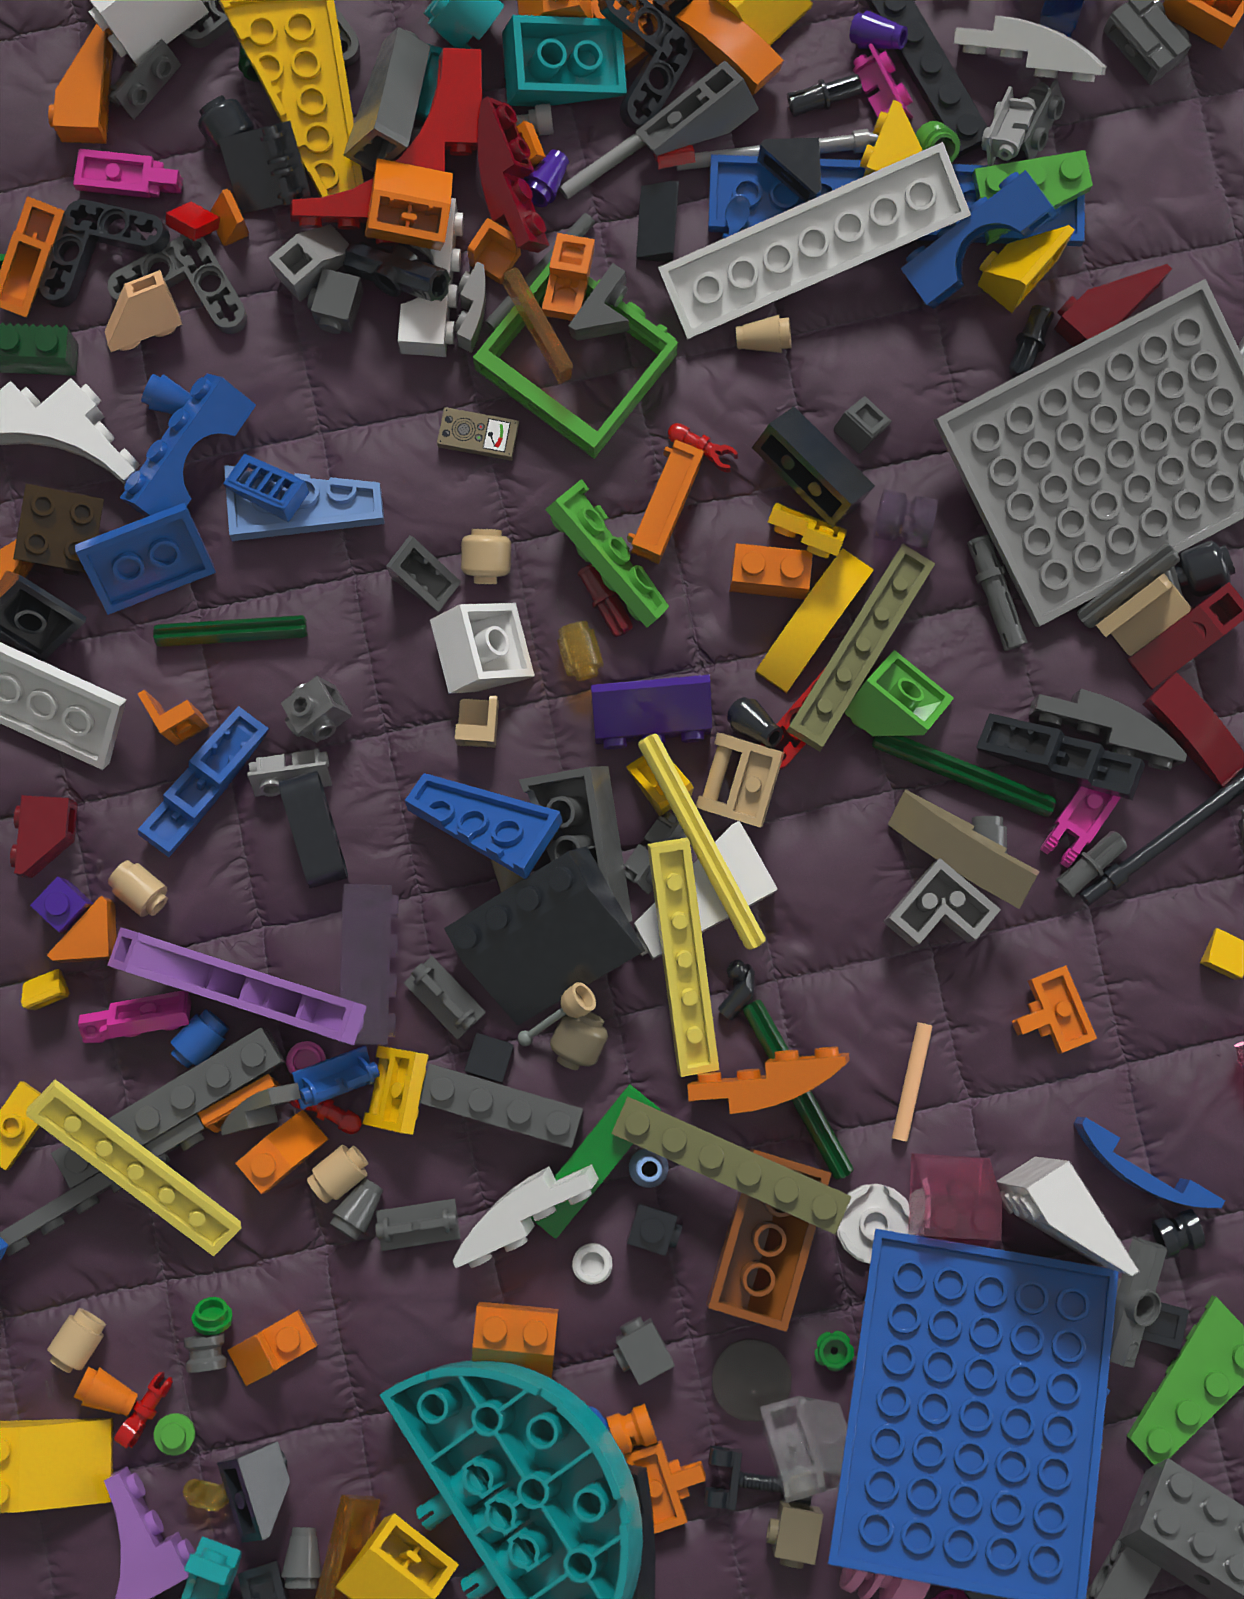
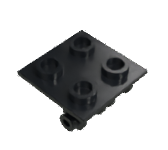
[218,121,312,214]

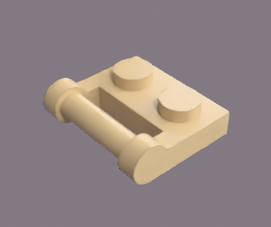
[696,732,785,828]

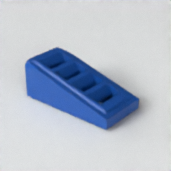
[223,454,309,523]

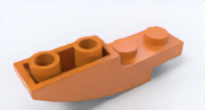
[687,1047,850,1114]

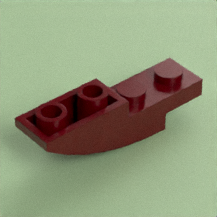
[477,97,550,253]

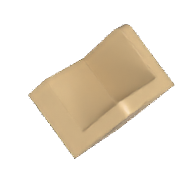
[455,696,499,748]

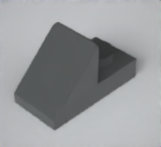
[568,263,630,341]

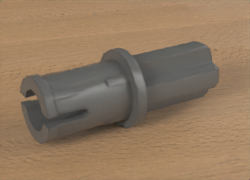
[1056,831,1127,898]

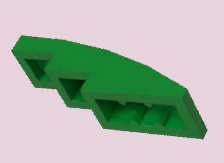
[530,1084,660,1239]

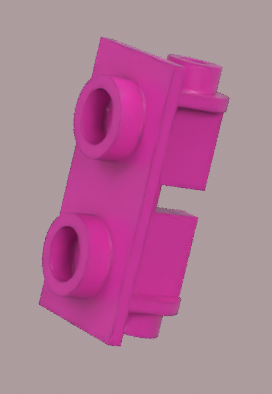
[853,43,913,119]

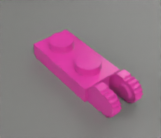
[1040,786,1121,869]

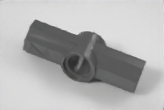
[1110,1237,1167,1368]

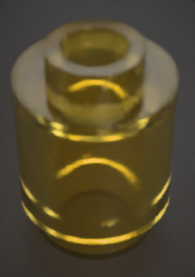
[557,621,604,681]

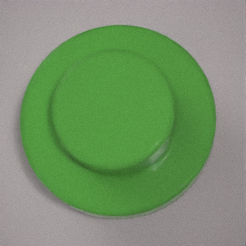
[154,1413,195,1456]

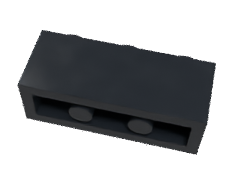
[752,406,875,528]

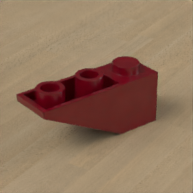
[1127,582,1244,690]

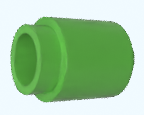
[916,121,960,162]

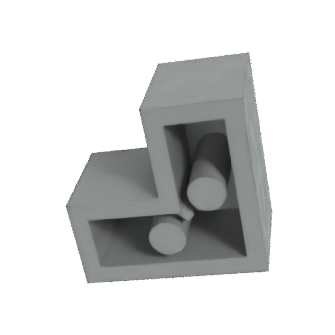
[883,858,1001,947]

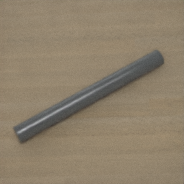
[485,213,595,331]

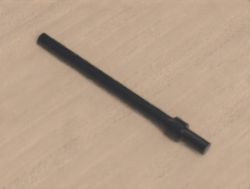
[1079,773,1244,906]

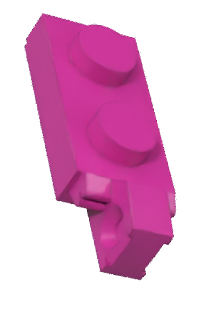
[73,149,183,198]
[78,990,192,1043]

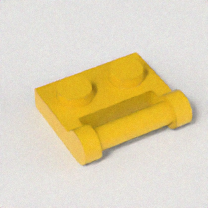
[362,1046,428,1135]

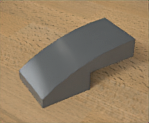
[220,1083,301,1135]

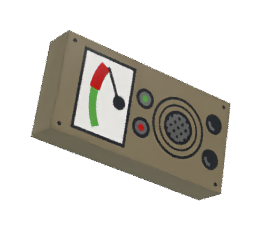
[437,407,519,461]

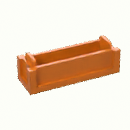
[627,440,704,564]

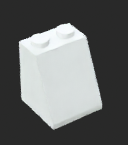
[88,0,209,66]

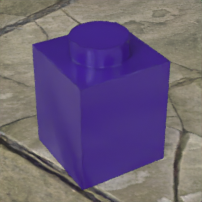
[30,876,93,934]

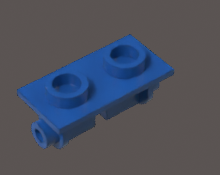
[292,1046,380,1109]

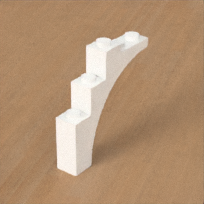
[0,378,140,484]

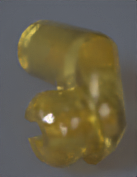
[183,1479,229,1511]

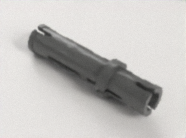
[967,535,1028,651]

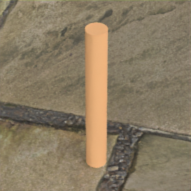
[892,1022,933,1142]

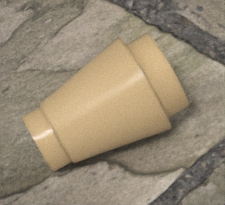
[736,315,791,353]

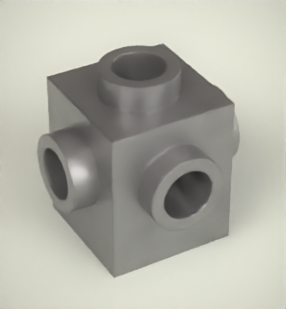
[281,676,352,743]

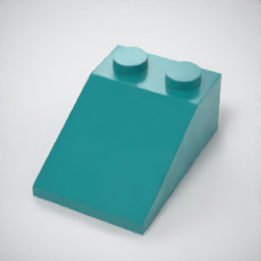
[502,15,627,106]

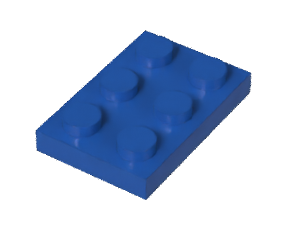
[75,502,216,615]

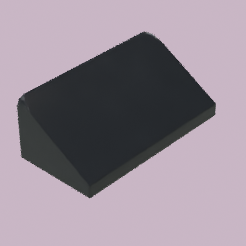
[636,181,679,262]

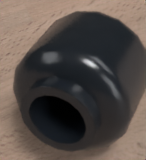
[198,95,254,154]
[1175,541,1236,597]

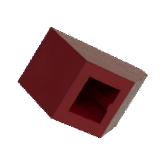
[10,795,78,878]

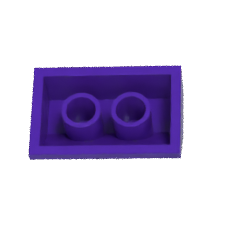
[591,675,712,749]

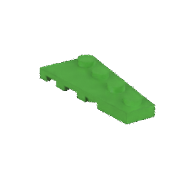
[545,479,669,628]
[1127,1295,1244,1466]

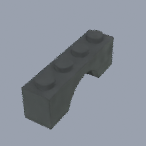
[419,1064,583,1148]

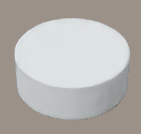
[572,1243,612,1285]

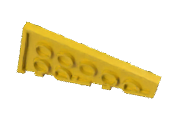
[219,0,363,197]

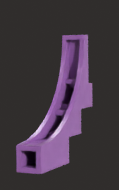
[107,928,367,1045]
[104,1466,195,1599]

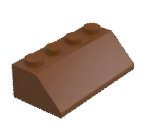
[706,1148,831,1332]

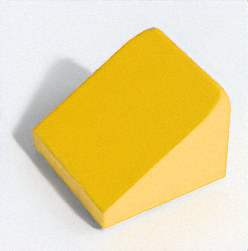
[1200,928,1244,980]
[21,969,70,1010]

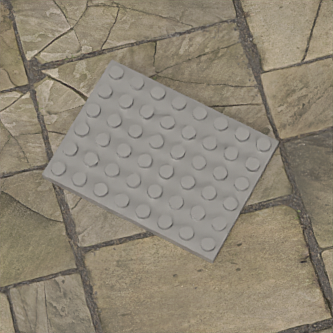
[933,279,1244,627]

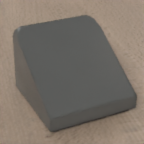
[834,396,892,453]

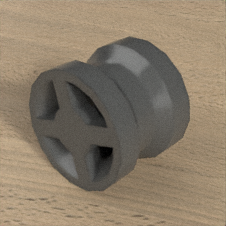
[183,1333,227,1373]

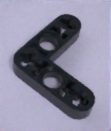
[598,0,693,129]
[39,199,170,308]

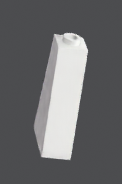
[634,821,778,960]

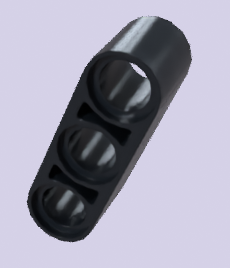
[279,771,348,889]

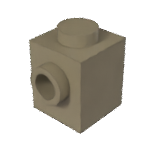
[766,1500,823,1569]

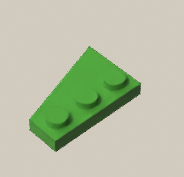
[972,150,1093,245]

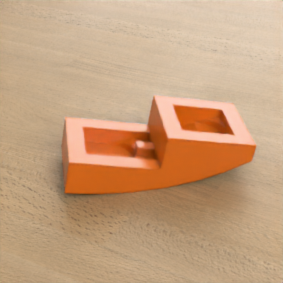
[542,233,595,321]

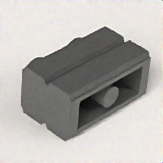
[1103,0,1192,85]

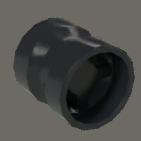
[1151,1209,1206,1259]

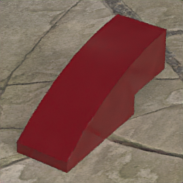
[1142,672,1244,788]

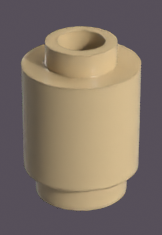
[108,860,168,917]
[307,1145,368,1203]
[48,1308,106,1373]

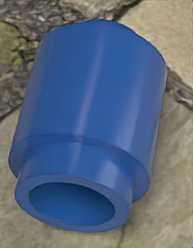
[170,1008,229,1068]

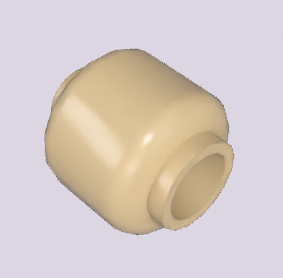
[461,529,511,584]

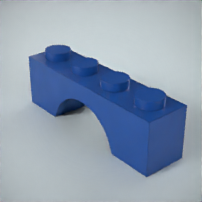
[901,170,1058,309]
[120,373,256,517]

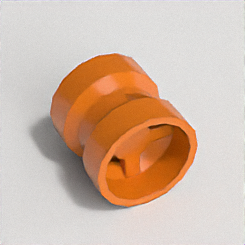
[607,1403,658,1455]

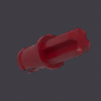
[577,564,633,637]

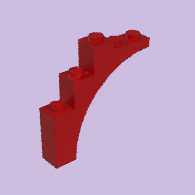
[290,48,482,246]

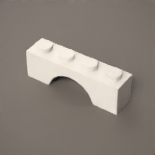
[398,198,464,357]

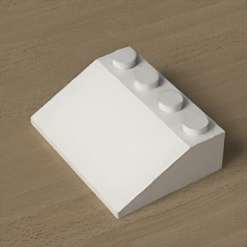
[996,1157,1139,1276]

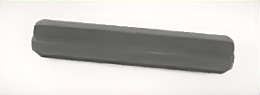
[1077,543,1180,628]

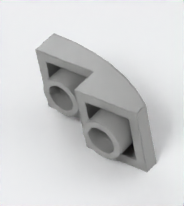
[454,262,486,353]

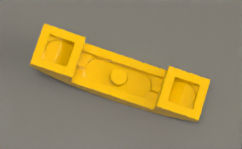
[755,549,874,694]

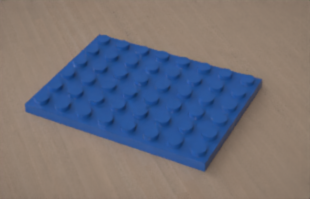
[828,1229,1119,1599]

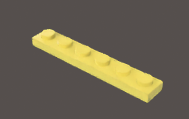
[647,838,719,1077]
[26,1079,241,1256]

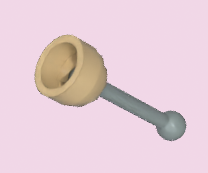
[518,982,596,1046]

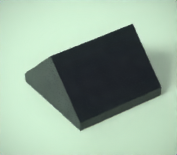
[0,571,87,661]

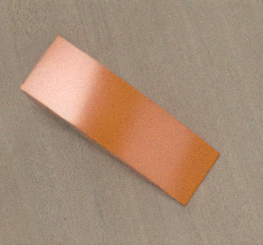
[674,0,784,96]
[0,196,65,318]

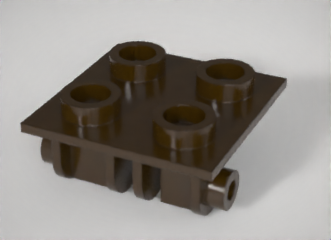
[13,483,104,575]

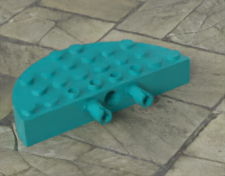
[380,1360,643,1599]

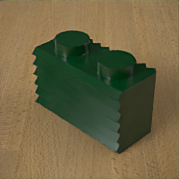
[0,322,79,375]

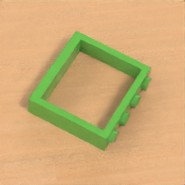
[473,262,678,459]

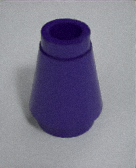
[849,10,908,49]
[523,149,569,208]

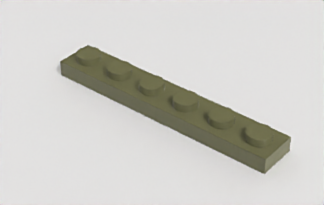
[786,544,935,752]
[611,1097,852,1235]

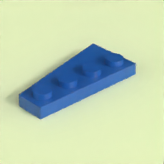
[405,773,563,879]

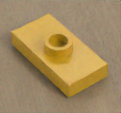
[0,1081,41,1170]

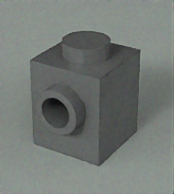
[308,268,364,334]
[613,1316,675,1386]

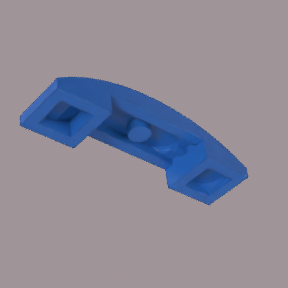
[1073,1117,1225,1208]

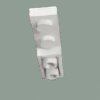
[954,16,1106,82]
[453,1164,599,1268]

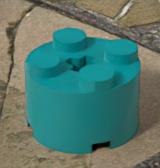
[424,0,505,49]

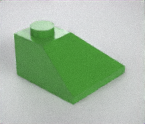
[844,650,954,736]

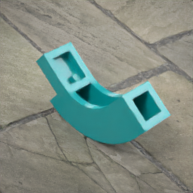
[181,1536,242,1599]

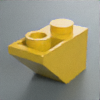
[860,100,923,177]

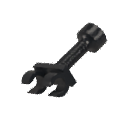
[703,1446,814,1510]

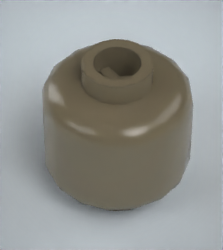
[550,1012,608,1070]

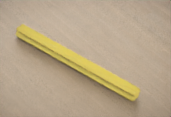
[638,734,765,950]

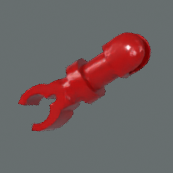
[668,423,738,472]
[289,1098,362,1134]
[113,1372,173,1448]

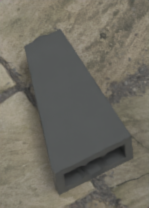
[343,27,431,172]

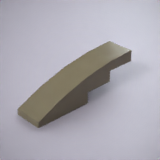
[888,790,1040,909]

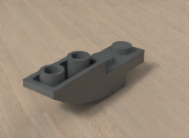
[1029,689,1187,771]

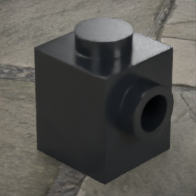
[626,1202,682,1256]

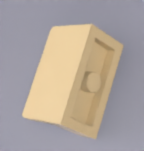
[1096,574,1191,656]

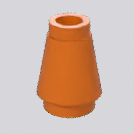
[74,1367,138,1416]

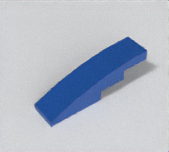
[138,706,269,857]

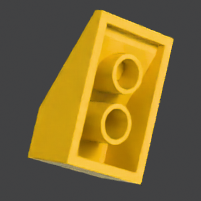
[0,1418,113,1513]

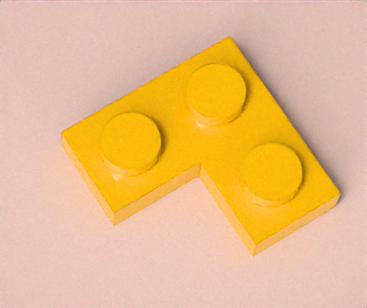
[768,503,847,558]

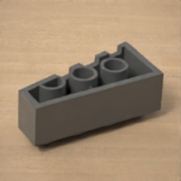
[519,766,633,922]

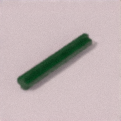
[153,615,307,647]

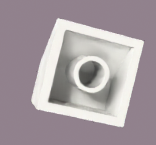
[430,603,535,694]

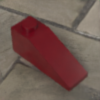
[1054,264,1172,347]

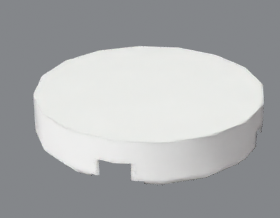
[836,1184,915,1264]

